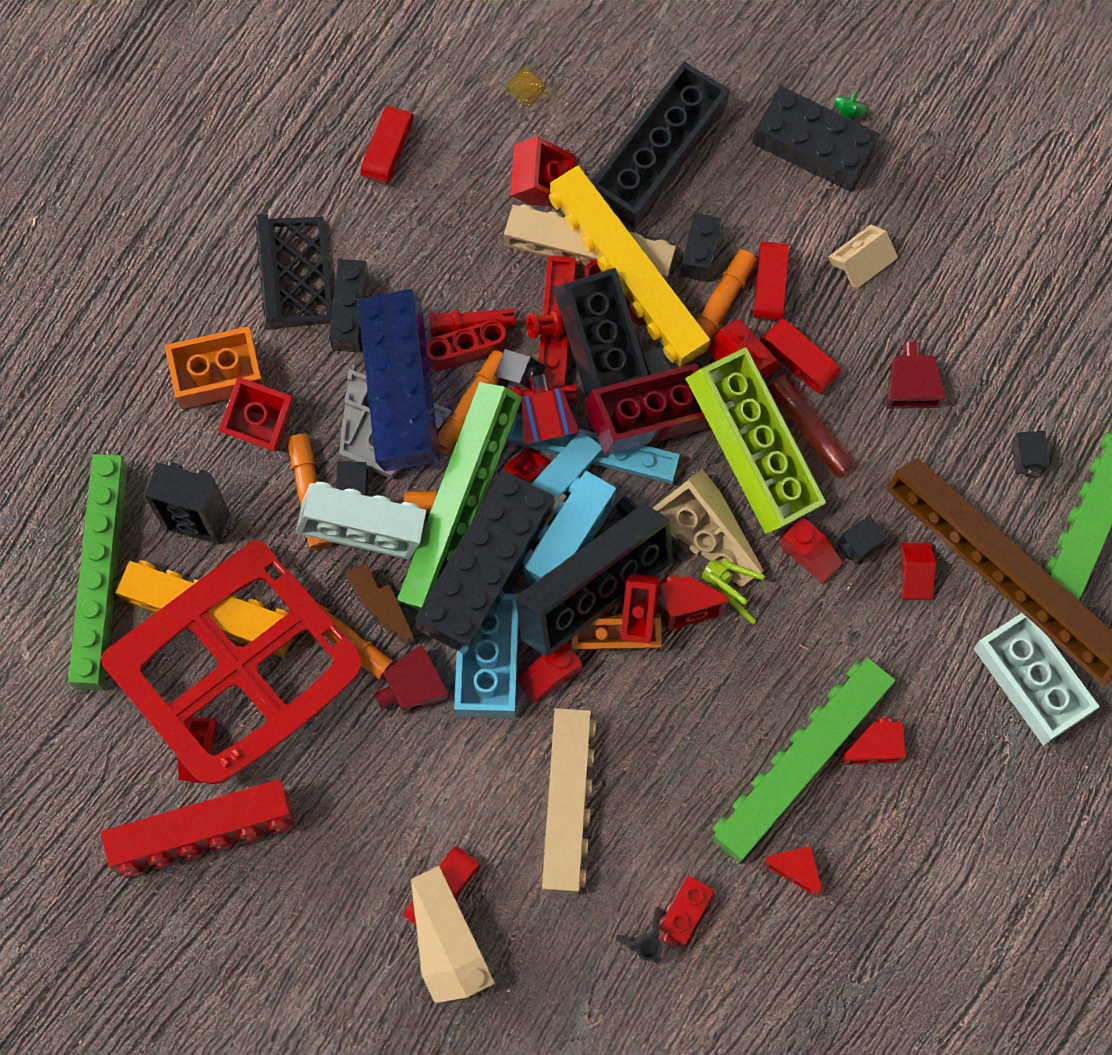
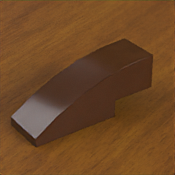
[345,563,415,646]

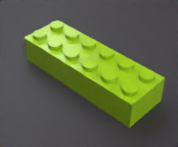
[686,347,826,534]

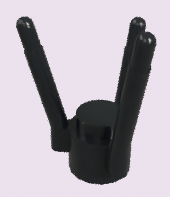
[616,907,662,964]

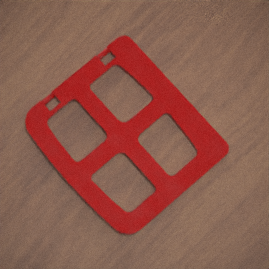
[101,540,361,785]

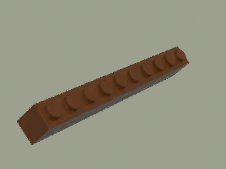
[886,457,1112,687]

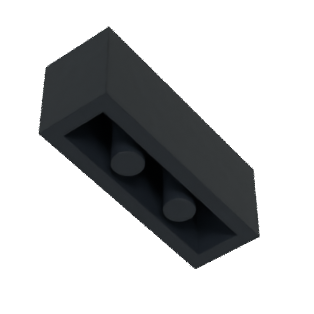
[329,259,369,353]

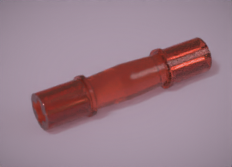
[768,374,854,478]

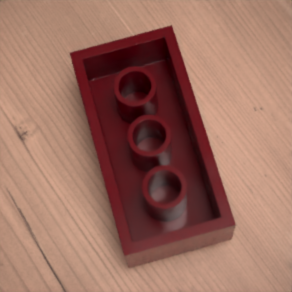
[584,363,710,456]

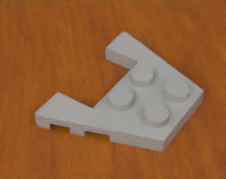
[339,369,452,479]

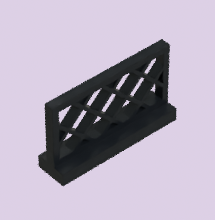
[255,214,332,330]

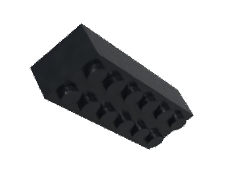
[592,61,730,228]
[415,469,555,657]
[515,504,673,657]

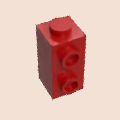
[659,876,715,948]

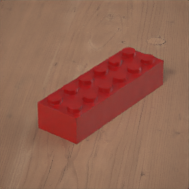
[100,779,296,878]

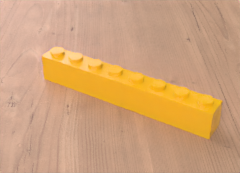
[549,166,710,367]

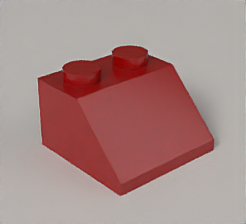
[510,136,576,207]
[708,319,782,379]
[218,376,293,451]
[658,575,728,632]

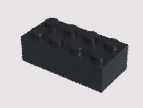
[753,85,880,192]
[552,268,648,397]
[145,461,230,545]

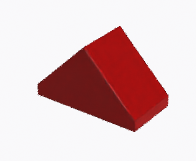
[503,448,552,484]
[900,542,936,600]
[763,846,822,897]

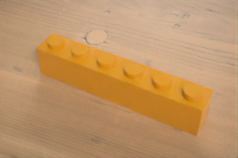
[116,560,292,658]

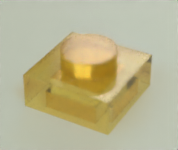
[505,67,544,107]

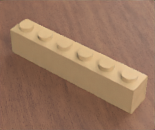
[504,204,676,282]
[542,708,596,895]

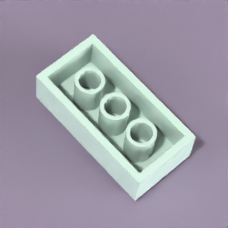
[295,482,426,560]
[973,613,1099,746]

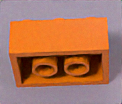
[165,326,264,409]

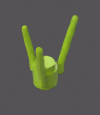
[701,559,765,624]

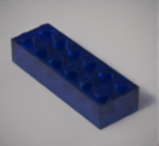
[357,288,441,472]

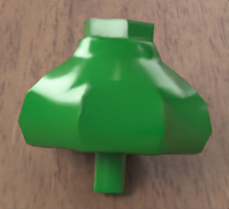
[835,92,867,120]

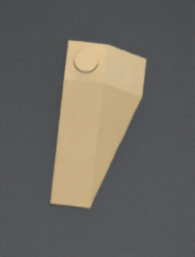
[653,469,764,587]
[411,866,495,1003]

